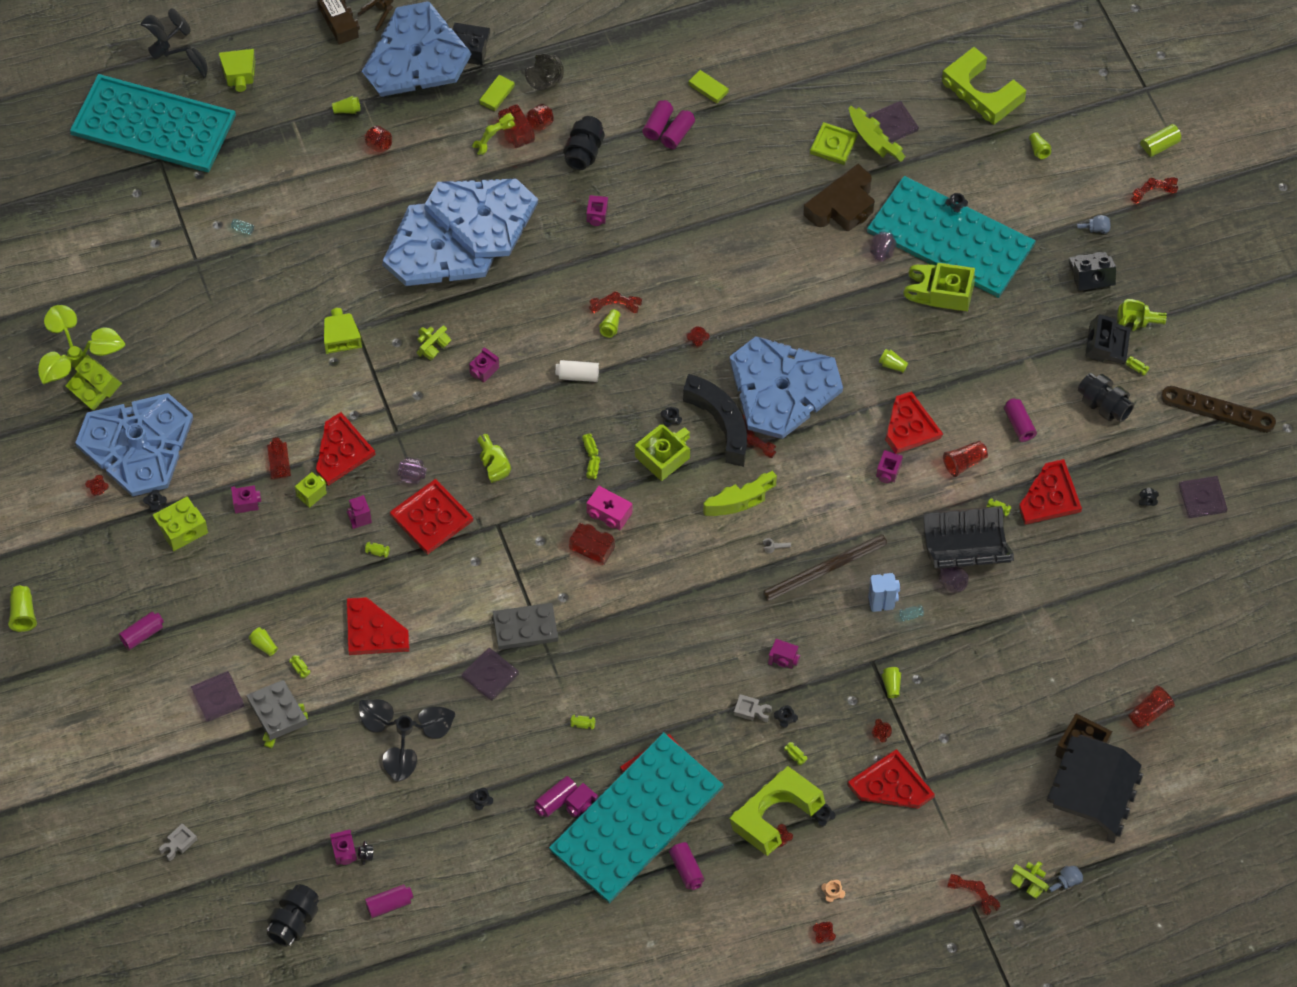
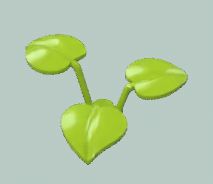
[38,305,125,385]

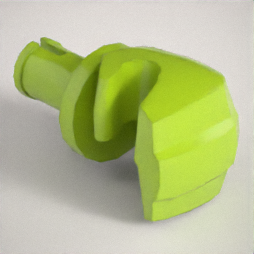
[1117,299,1167,331]
[477,434,511,483]

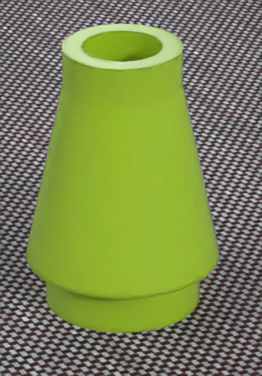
[332,96,361,114]
[1029,132,1051,159]
[599,309,621,338]
[879,349,908,373]
[249,627,278,657]
[881,667,902,698]

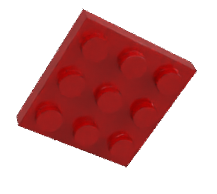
[390,479,473,555]

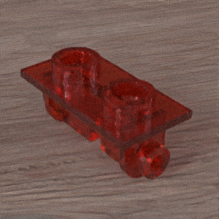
[267,437,291,479]

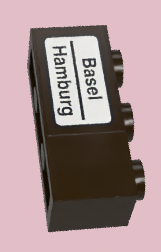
[317,0,360,45]

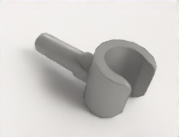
[763,538,791,553]

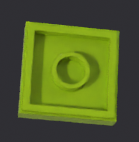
[810,122,858,165]

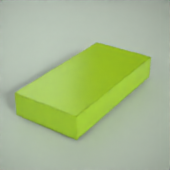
[689,70,729,104]
[479,75,515,111]

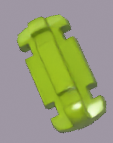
[1126,356,1149,375]
[582,433,598,457]
[586,455,600,480]
[986,499,1011,516]
[365,542,390,558]
[289,655,310,678]
[570,715,596,729]
[784,742,807,765]

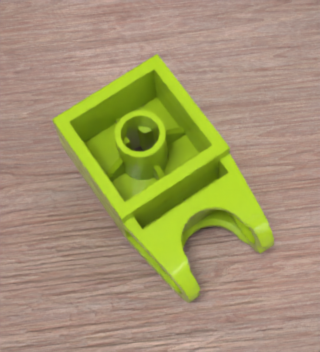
[903,263,975,311]

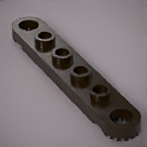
[1161,386,1276,433]

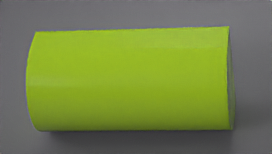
[1140,124,1181,157]

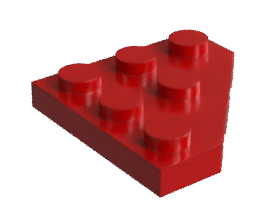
[885,391,943,454]
[316,412,376,486]
[1019,459,1082,525]
[347,597,410,655]
[848,749,935,809]

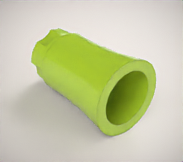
[8,585,37,632]

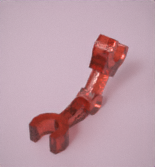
[1131,177,1178,204]
[589,292,642,313]
[742,415,776,458]
[947,874,1000,915]

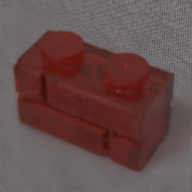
[497,104,535,149]
[569,523,615,565]

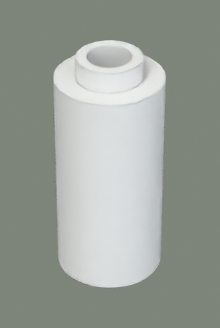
[555,360,599,382]

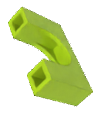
[942,47,1026,125]
[729,766,825,856]

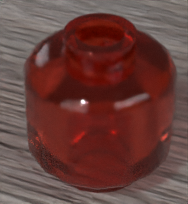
[526,104,554,131]
[365,125,392,153]

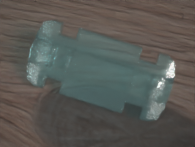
[231,219,255,234]
[899,605,924,621]

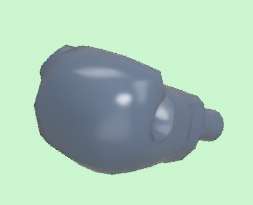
[1077,215,1111,234]
[1049,866,1083,892]

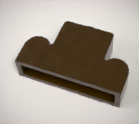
[803,164,875,231]

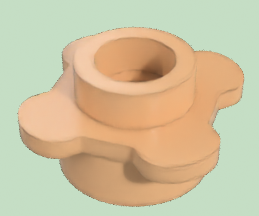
[821,880,845,902]

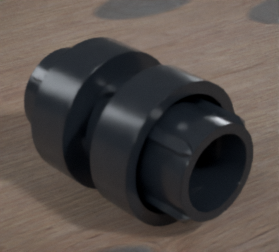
[563,116,605,170]
[1077,373,1135,422]
[267,884,319,947]

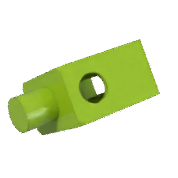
[219,49,256,92]
[324,308,362,354]

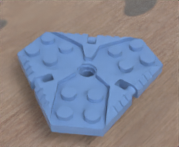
[362,1,471,97]
[424,179,538,258]
[382,204,494,286]
[729,336,843,439]
[76,393,193,497]

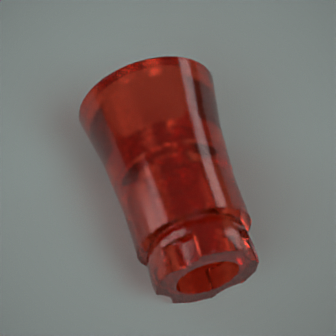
[943,441,988,477]
[1128,685,1175,729]

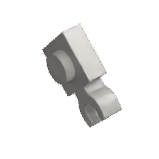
[734,694,772,722]
[159,824,197,861]

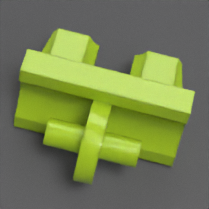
[416,325,451,360]
[1010,861,1049,899]

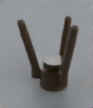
[358,0,394,31]

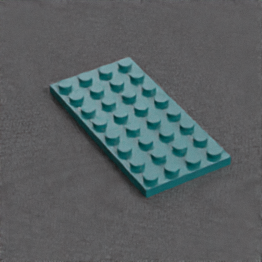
[70,74,236,173]
[867,176,1036,298]
[549,733,724,904]

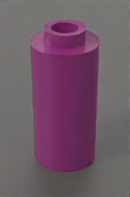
[642,100,674,140]
[661,110,695,149]
[1004,398,1037,442]
[118,612,164,651]
[534,776,578,817]
[669,842,705,890]
[364,884,414,918]

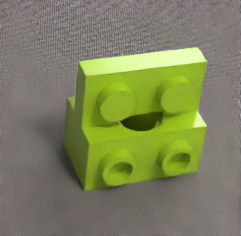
[66,354,122,410]
[153,496,208,552]

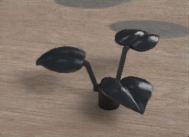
[140,8,208,79]
[359,699,455,782]

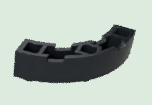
[683,374,747,467]

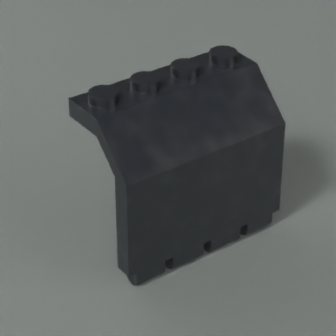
[923,506,1014,569]
[1046,735,1144,843]

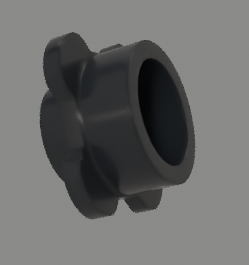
[946,193,968,213]
[660,407,682,427]
[1138,488,1159,506]
[143,490,167,511]
[774,705,798,728]
[469,788,493,811]
[811,803,836,826]
[358,841,373,865]

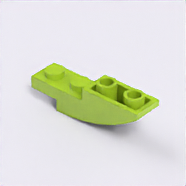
[849,106,906,162]
[703,470,777,516]

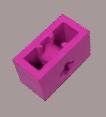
[586,486,633,530]

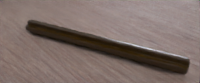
[763,534,887,601]

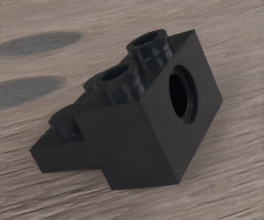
[452,22,490,66]
[1069,252,1116,291]
[1085,314,1131,364]

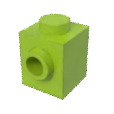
[295,472,327,508]

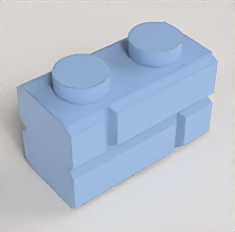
[868,573,900,612]

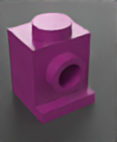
[586,195,608,226]
[469,347,499,382]
[876,450,903,483]
[231,485,261,514]
[346,495,372,529]
[768,639,801,669]
[566,783,598,818]
[330,830,357,865]

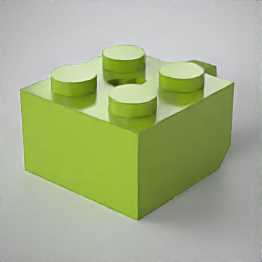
[635,425,690,481]

